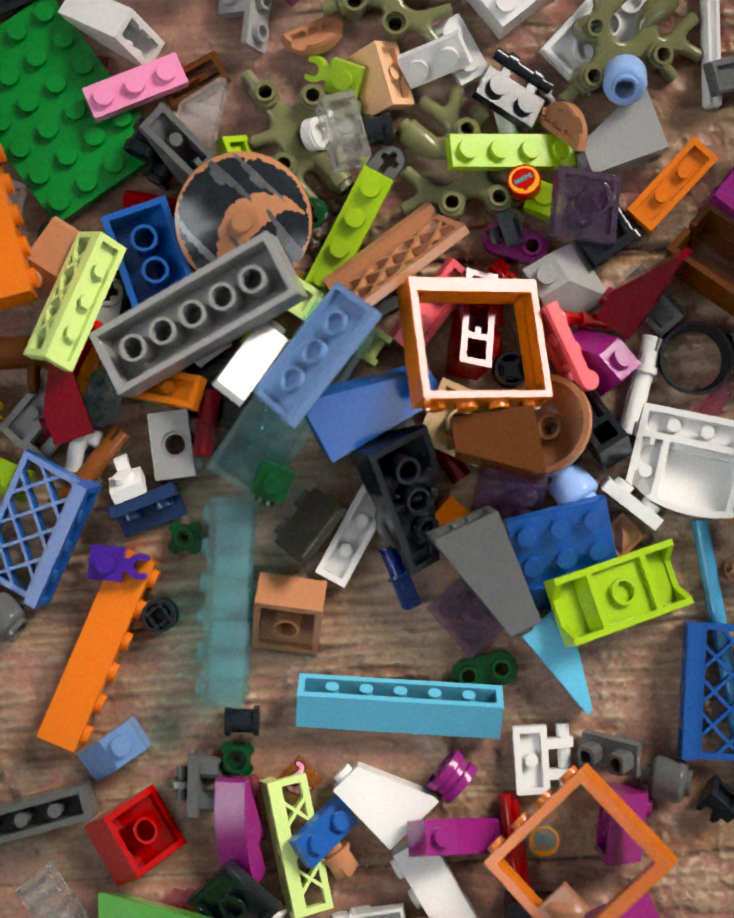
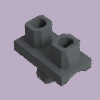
[578,729,642,779]
[167,750,223,818]

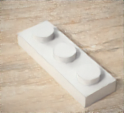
[315,484,376,588]

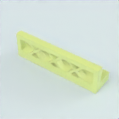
[23,231,127,372]
[259,772,334,918]

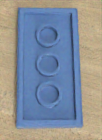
[252,281,383,428]

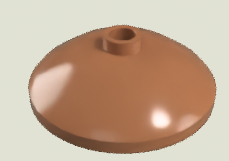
[510,374,593,475]

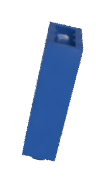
[304,366,438,463]

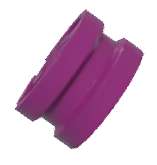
[426,749,478,804]

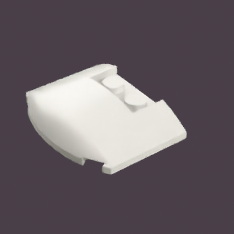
[626,402,734,519]

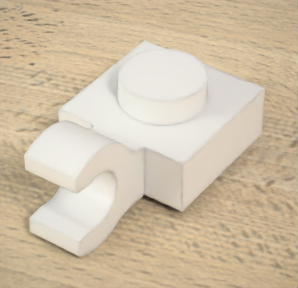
[108,453,147,505]

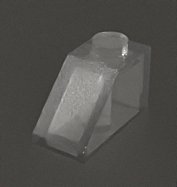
[173,77,230,152]

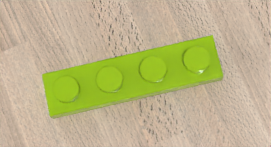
[445,134,576,171]
[305,165,394,295]

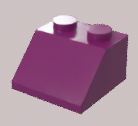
[595,782,653,866]

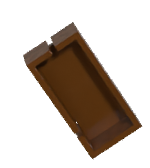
[665,202,734,317]

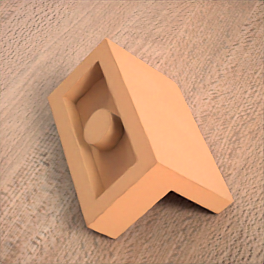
[348,40,415,117]

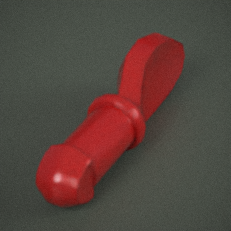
[492,304,504,362]
[563,311,610,329]

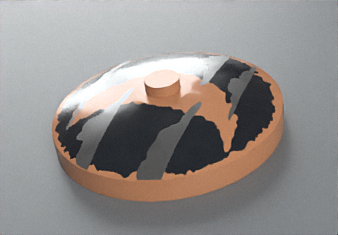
[175,151,312,271]

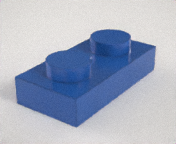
[288,795,358,868]

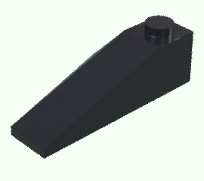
[351,424,440,575]

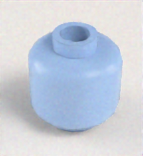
[602,54,648,106]
[548,463,598,505]

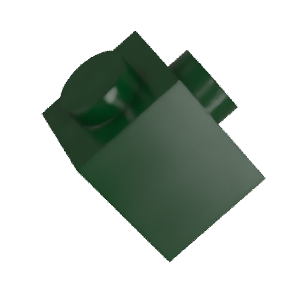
[250,455,296,507]

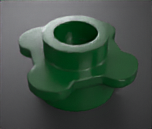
[168,521,202,555]
[221,741,255,776]

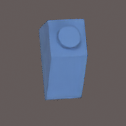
[77,715,152,782]

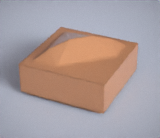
[611,512,645,557]
[538,881,590,918]

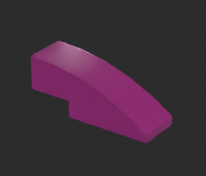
[214,777,267,883]

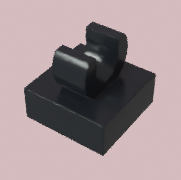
[485,210,527,250]
[696,775,734,824]

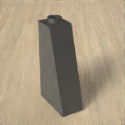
[426,505,542,636]

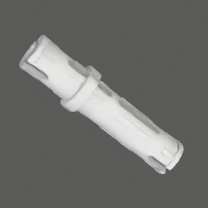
[619,334,664,436]

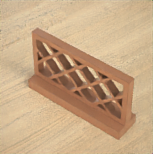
[321,202,470,306]

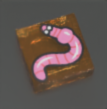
[277,755,324,801]

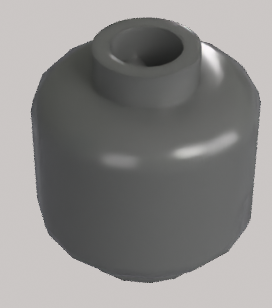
[0,592,28,642]
[642,755,693,803]

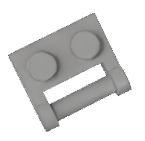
[0,377,61,461]

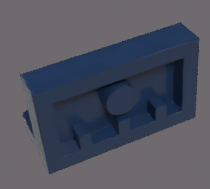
[107,482,188,537]

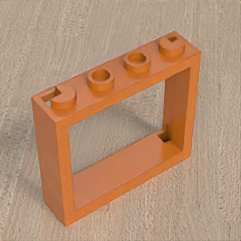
[397,277,553,413]
[483,762,678,918]

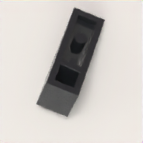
[584,390,632,471]

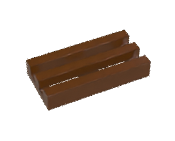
[164,50,231,114]

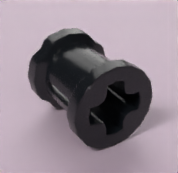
[142,155,174,191]
[224,705,260,736]

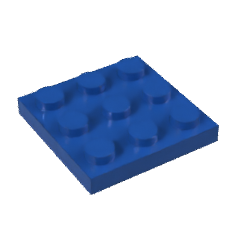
[504,494,617,611]

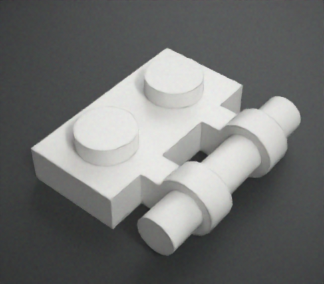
[511,722,574,796]

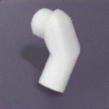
[65,430,103,472]

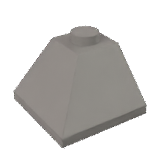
[519,241,606,314]

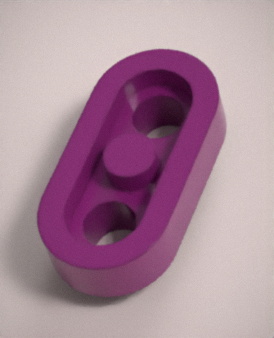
[482,221,548,265]

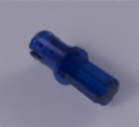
[378,546,421,611]

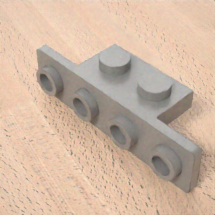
[218,0,272,54]

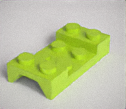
[543,539,694,647]

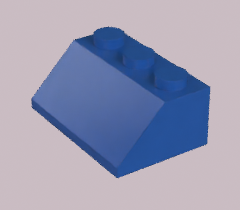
[100,195,192,308]

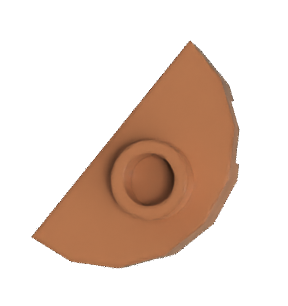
[280,12,344,56]
[535,101,588,151]

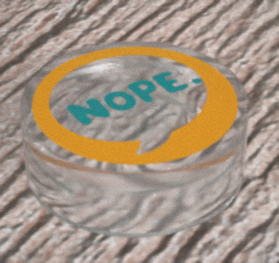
[526,822,561,858]

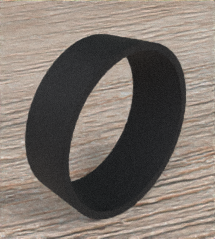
[659,321,734,395]

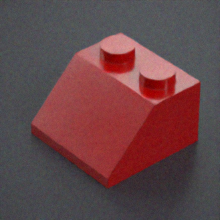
[84,784,187,886]

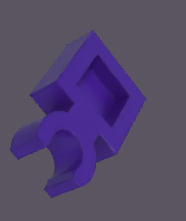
[87,544,150,582]

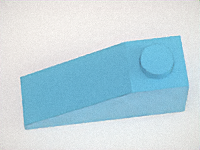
[521,608,593,715]

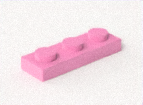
[82,52,189,123]

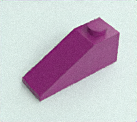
[407,818,503,857]

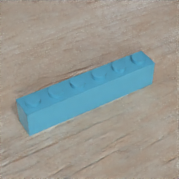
[296,673,504,739]

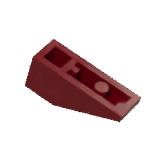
[596,247,692,340]
[445,268,498,381]
[39,363,94,446]

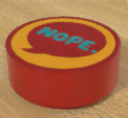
[507,164,542,200]

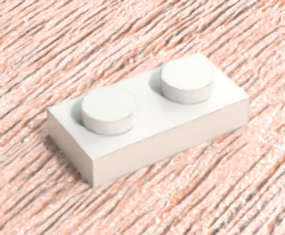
[432,13,488,88]
[397,30,472,89]
[599,475,664,531]

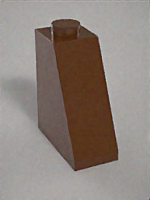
[444,404,546,481]

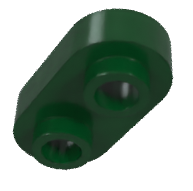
[451,650,518,685]

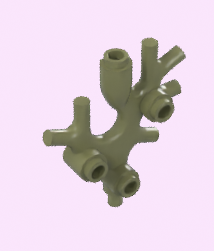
[320,0,453,43]
[558,0,703,103]
[240,69,363,212]
[395,86,528,225]

